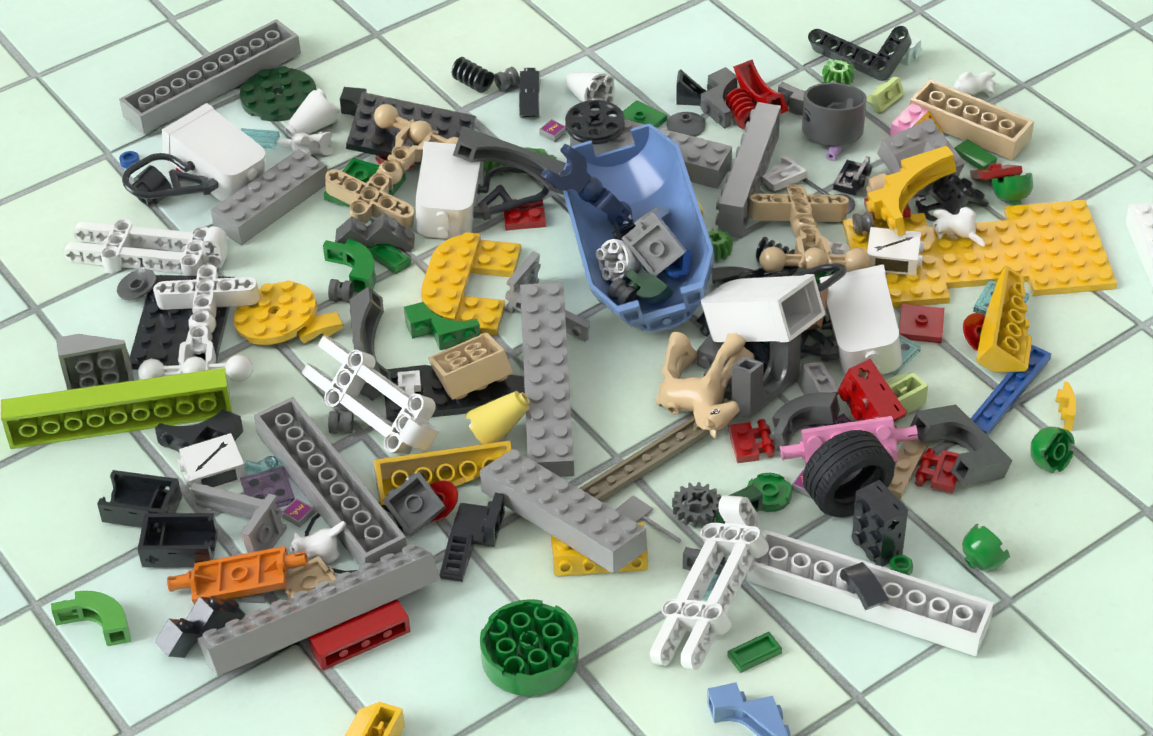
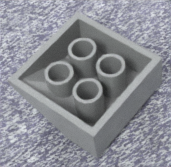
[877,119,965,198]
[56,334,134,390]

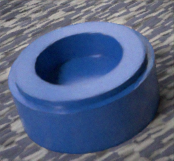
[119,151,140,169]

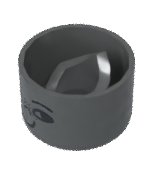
[802,83,867,146]

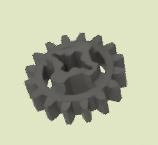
[672,482,721,527]

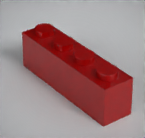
[308,599,411,671]

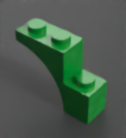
[404,302,480,350]

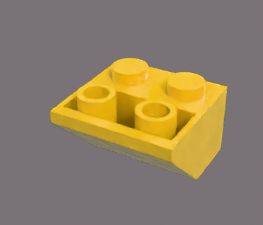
[345,702,405,736]

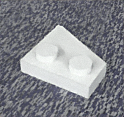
[762,155,807,192]

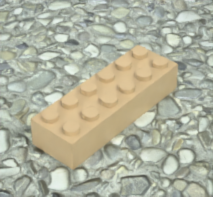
[910,79,1034,160]

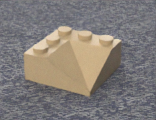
[428,332,513,400]

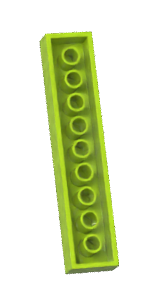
[1,368,232,449]

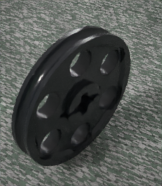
[565,100,625,145]

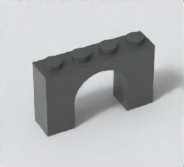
[732,334,801,418]
[910,404,1013,486]

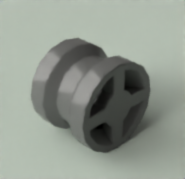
[852,212,874,234]

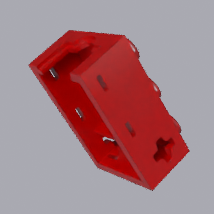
[838,359,907,429]

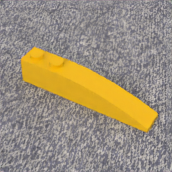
[976,265,1032,372]
[373,441,511,505]

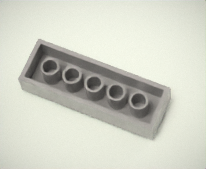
[211,149,327,245]

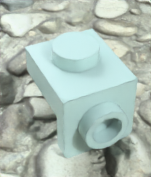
[892,37,922,66]

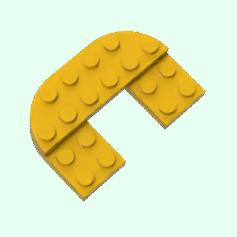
[421,232,522,336]

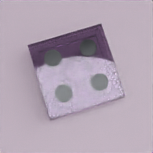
[240,466,295,508]

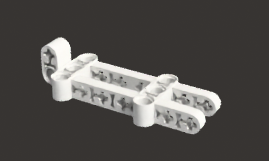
[63,219,229,276]
[302,335,439,455]
[650,495,769,670]

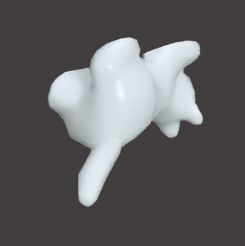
[954,71,996,97]
[277,131,334,156]
[933,207,986,247]
[289,521,346,564]

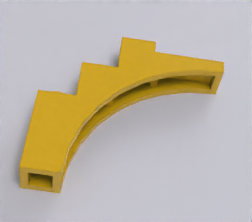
[866,146,956,237]

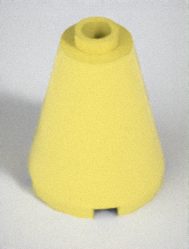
[466,391,530,444]

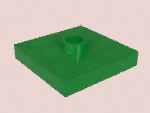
[623,100,667,128]

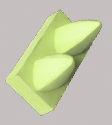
[867,77,904,113]

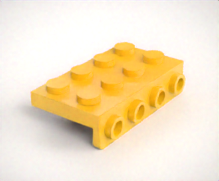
[551,522,648,576]

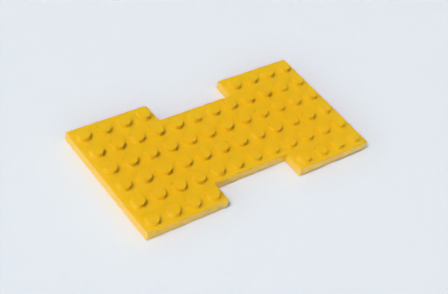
[843,200,1117,308]

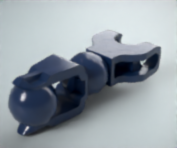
[541,144,633,227]

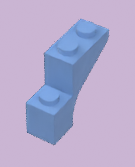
[707,682,791,736]

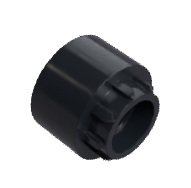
[132,165,172,205]

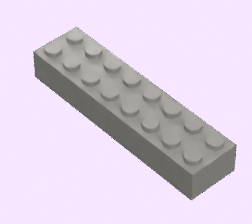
[715,102,781,238]
[570,115,732,189]
[480,449,647,574]

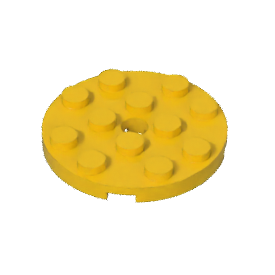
[233,280,318,345]

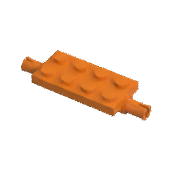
[167,546,309,605]

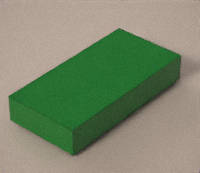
[954,139,997,169]
[369,244,411,274]
[727,632,782,673]

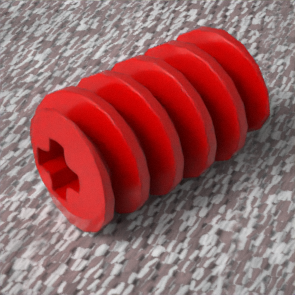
[726,88,756,129]

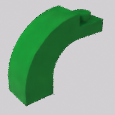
[323,239,376,292]

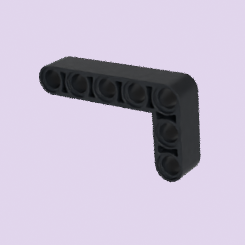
[808,26,912,81]

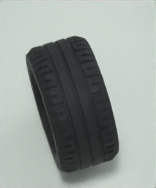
[803,430,895,517]

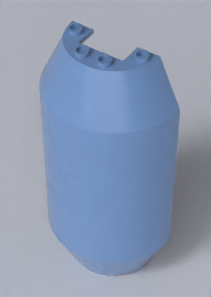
[563,123,714,332]

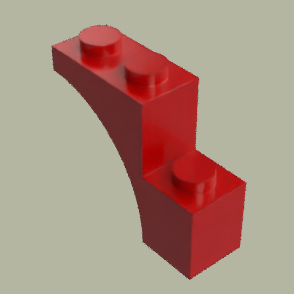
[733,59,788,114]

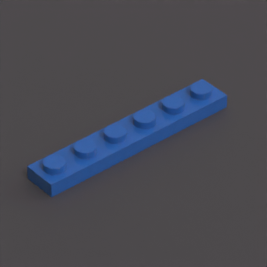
[970,345,1052,436]

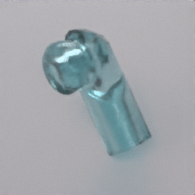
[244,456,279,475]

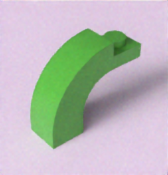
[51,590,131,646]

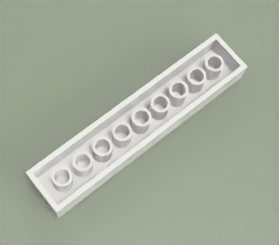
[747,529,994,657]

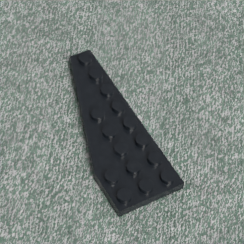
[384,365,525,422]

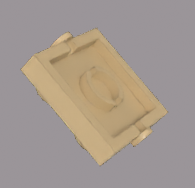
[284,556,336,599]

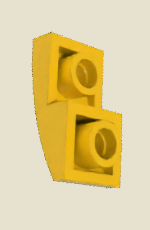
[297,312,344,344]
[1055,381,1076,431]

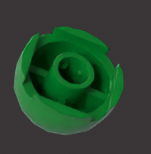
[992,173,1033,205]
[1030,426,1075,473]
[962,524,1010,571]

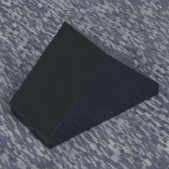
[676,69,706,106]

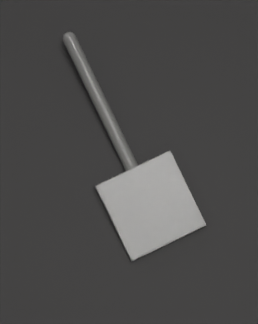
[615,495,681,543]

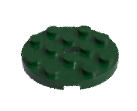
[240,66,316,122]

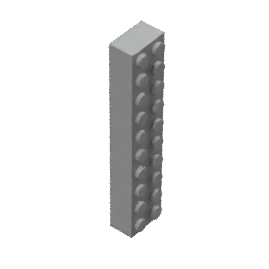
[119,19,301,135]
[520,282,574,477]
[254,397,407,566]
[197,544,441,676]

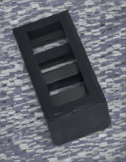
[439,531,474,582]

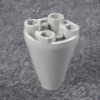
[565,72,615,111]
[285,89,339,138]
[596,239,646,281]

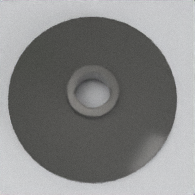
[667,112,706,137]
[117,269,157,300]

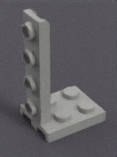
[621,205,687,276]
[504,251,590,342]
[190,483,287,553]

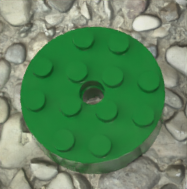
[480,599,579,696]

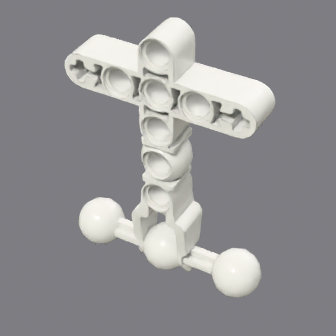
[138,264,260,382]

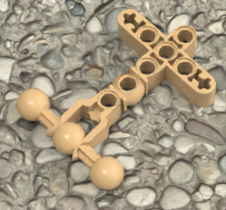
[325,104,459,229]
[748,184,870,273]

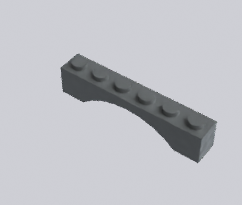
[452,126,566,195]
[349,287,392,401]

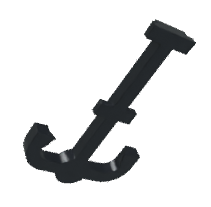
[915,195,943,221]

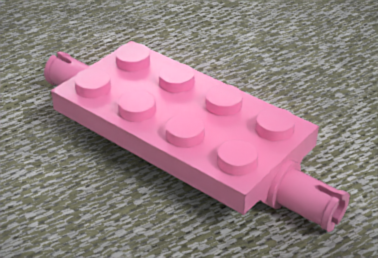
[780,416,918,464]

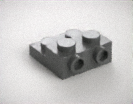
[382,471,447,537]

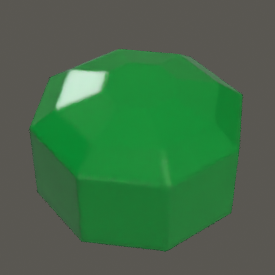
[889,555,913,575]

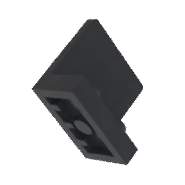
[928,174,989,215]
[451,492,505,547]

